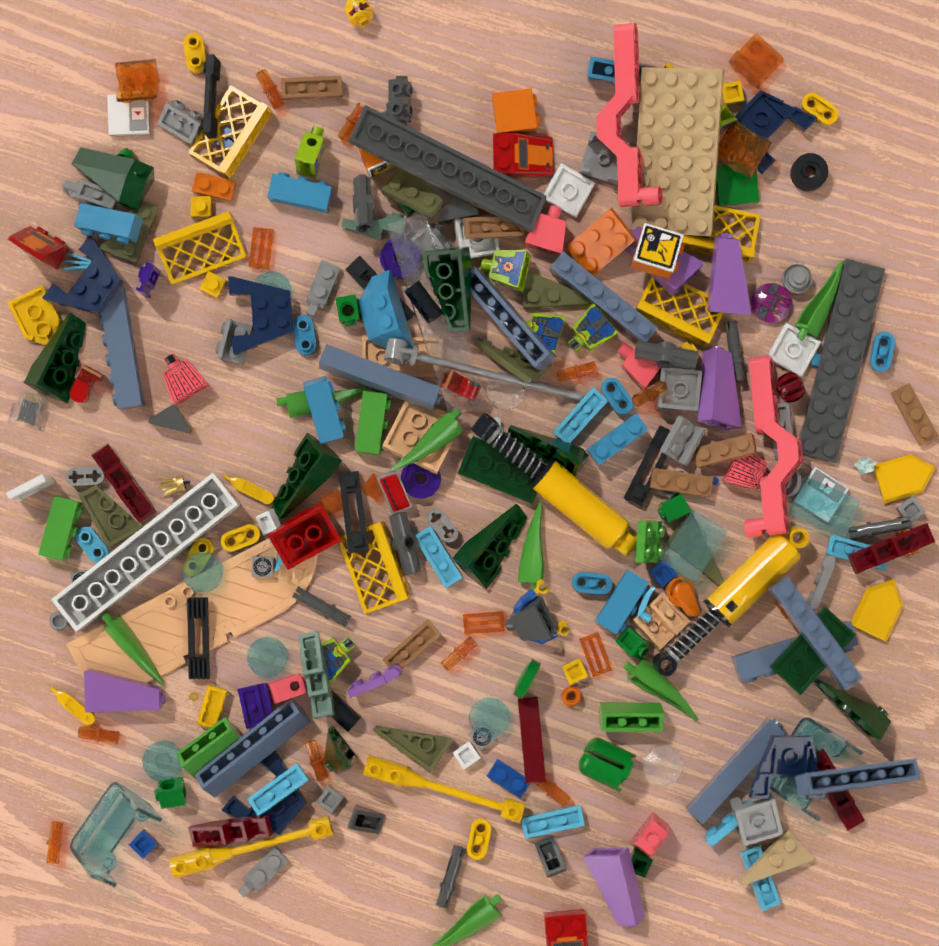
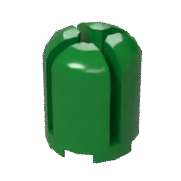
[578,737,637,792]

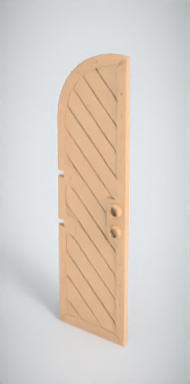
[66,538,318,683]

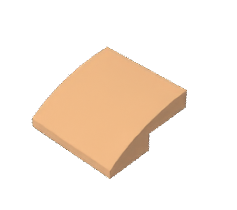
[631,592,690,650]

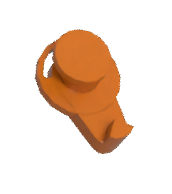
[666,577,701,617]

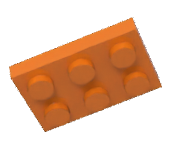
[566,208,637,276]

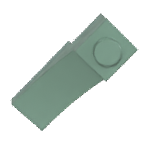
[341,212,407,240]

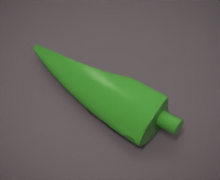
[794,261,844,341]
[276,387,367,418]
[390,408,463,471]
[518,502,544,590]
[101,612,164,685]
[623,657,698,721]
[432,894,502,946]

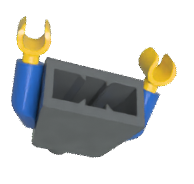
[505,579,570,644]

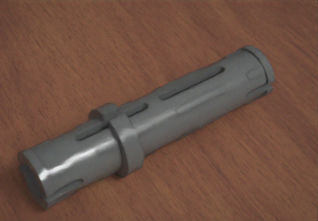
[724,320,746,382]
[848,516,912,540]
[292,586,351,627]
[435,845,466,909]

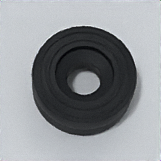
[790,153,829,191]

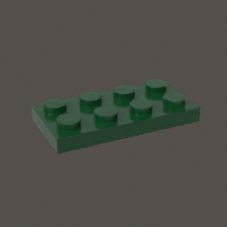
[457,436,537,504]
[769,606,856,695]

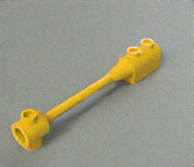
[363,754,525,823]
[170,815,334,879]

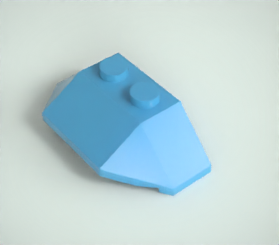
[357,270,414,349]

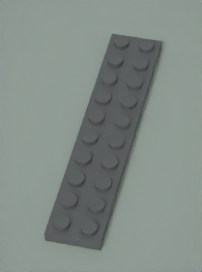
[348,105,547,232]
[799,258,885,463]

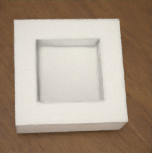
[256,508,281,535]
[452,741,481,769]

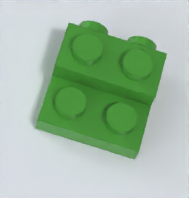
[636,520,665,563]

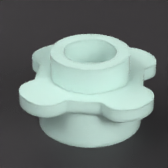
[853,457,877,474]

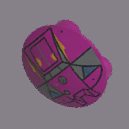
[751,283,792,323]

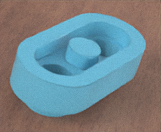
[76,527,110,563]

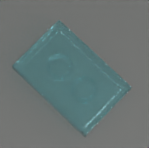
[788,476,861,538]
[660,509,727,583]

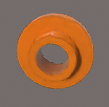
[561,686,582,706]

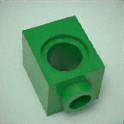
[336,294,360,326]
[657,494,691,523]
[155,777,187,809]

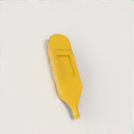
[223,475,275,504]
[50,686,96,725]

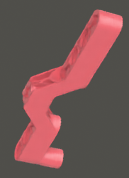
[596,23,663,207]
[744,355,803,538]

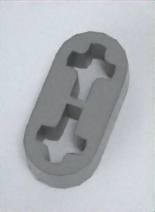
[66,467,106,486]
[427,509,458,543]

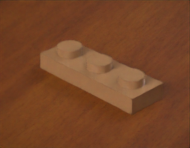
[281,76,343,100]
[463,217,525,240]
[890,383,939,446]
[695,433,757,469]
[649,468,713,497]
[383,619,441,669]

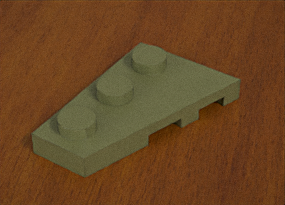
[381,168,443,219]
[99,201,159,264]
[78,485,143,548]

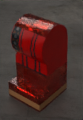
[70,365,105,403]
[439,370,481,401]

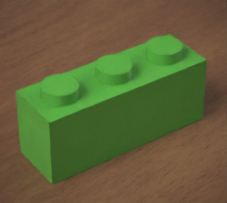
[355,391,391,455]
[38,495,83,561]
[599,702,664,732]
[176,717,242,779]

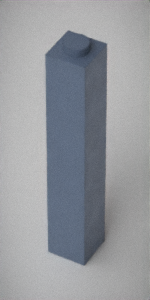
[319,344,443,411]
[685,718,785,824]

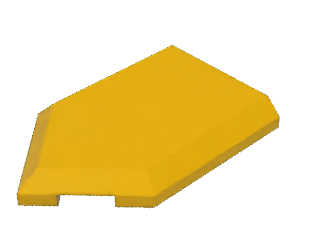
[7,285,61,345]
[874,454,936,504]
[851,579,904,642]

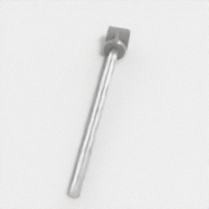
[384,338,583,401]

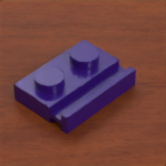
[136,262,161,298]
[238,682,273,729]

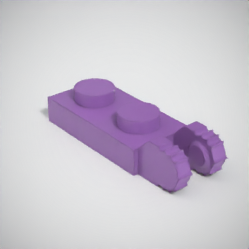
[347,664,403,698]

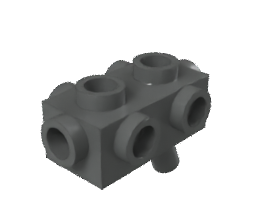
[381,76,413,125]

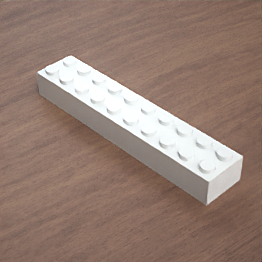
[51,473,241,632]

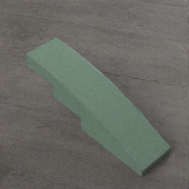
[298,631,335,719]

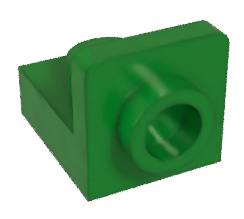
[615,626,652,659]

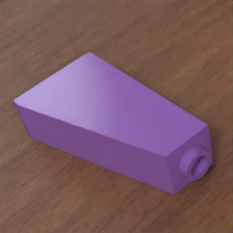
[626,226,704,296]
[707,233,751,315]
[698,346,741,430]
[84,669,166,712]
[584,848,645,928]

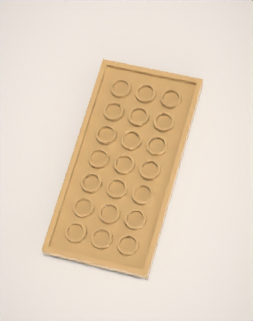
[631,67,724,236]

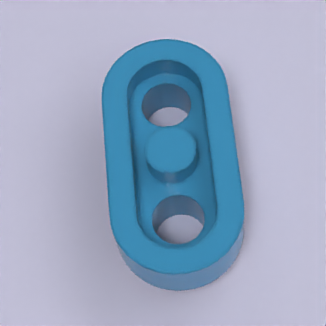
[293,315,317,356]
[869,332,895,372]
[601,378,633,415]
[571,572,612,594]

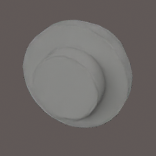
[50,611,70,631]

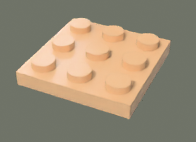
[382,401,463,474]

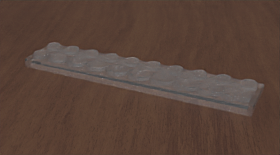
[386,214,488,415]

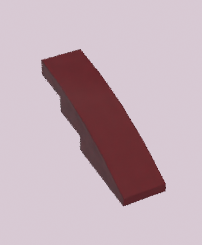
[91,443,156,524]
[847,523,935,574]
[518,696,546,784]
[816,748,865,831]
[188,815,273,847]

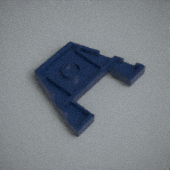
[734,90,817,174]
[42,236,123,315]
[228,276,293,355]
[748,735,825,799]
[222,750,307,835]

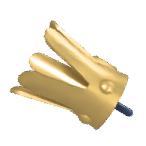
[158,475,190,499]

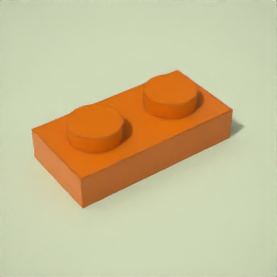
[192,172,236,202]

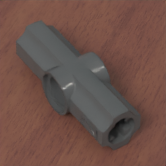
[353,174,374,234]
[634,340,698,370]
[389,512,421,575]

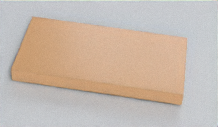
[362,337,443,378]

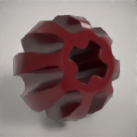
[776,372,805,403]

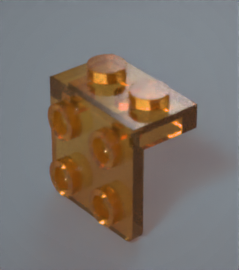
[729,34,784,89]
[115,59,160,103]
[718,120,772,177]

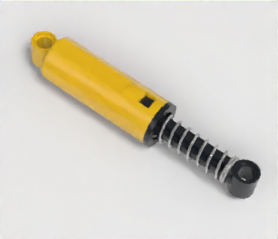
[471,412,637,557]
[652,526,809,676]

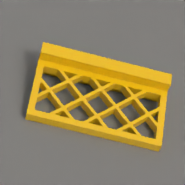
[188,86,273,179]
[682,205,761,264]
[153,211,247,285]
[635,276,724,349]
[339,521,412,614]

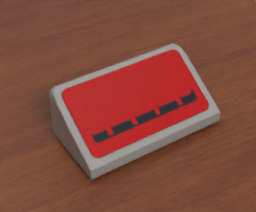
[376,470,412,514]

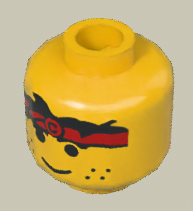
[344,0,374,27]

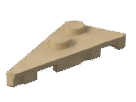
[738,830,814,885]

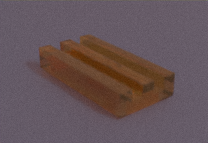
[248,227,274,270]
[463,611,505,635]
[579,632,612,677]

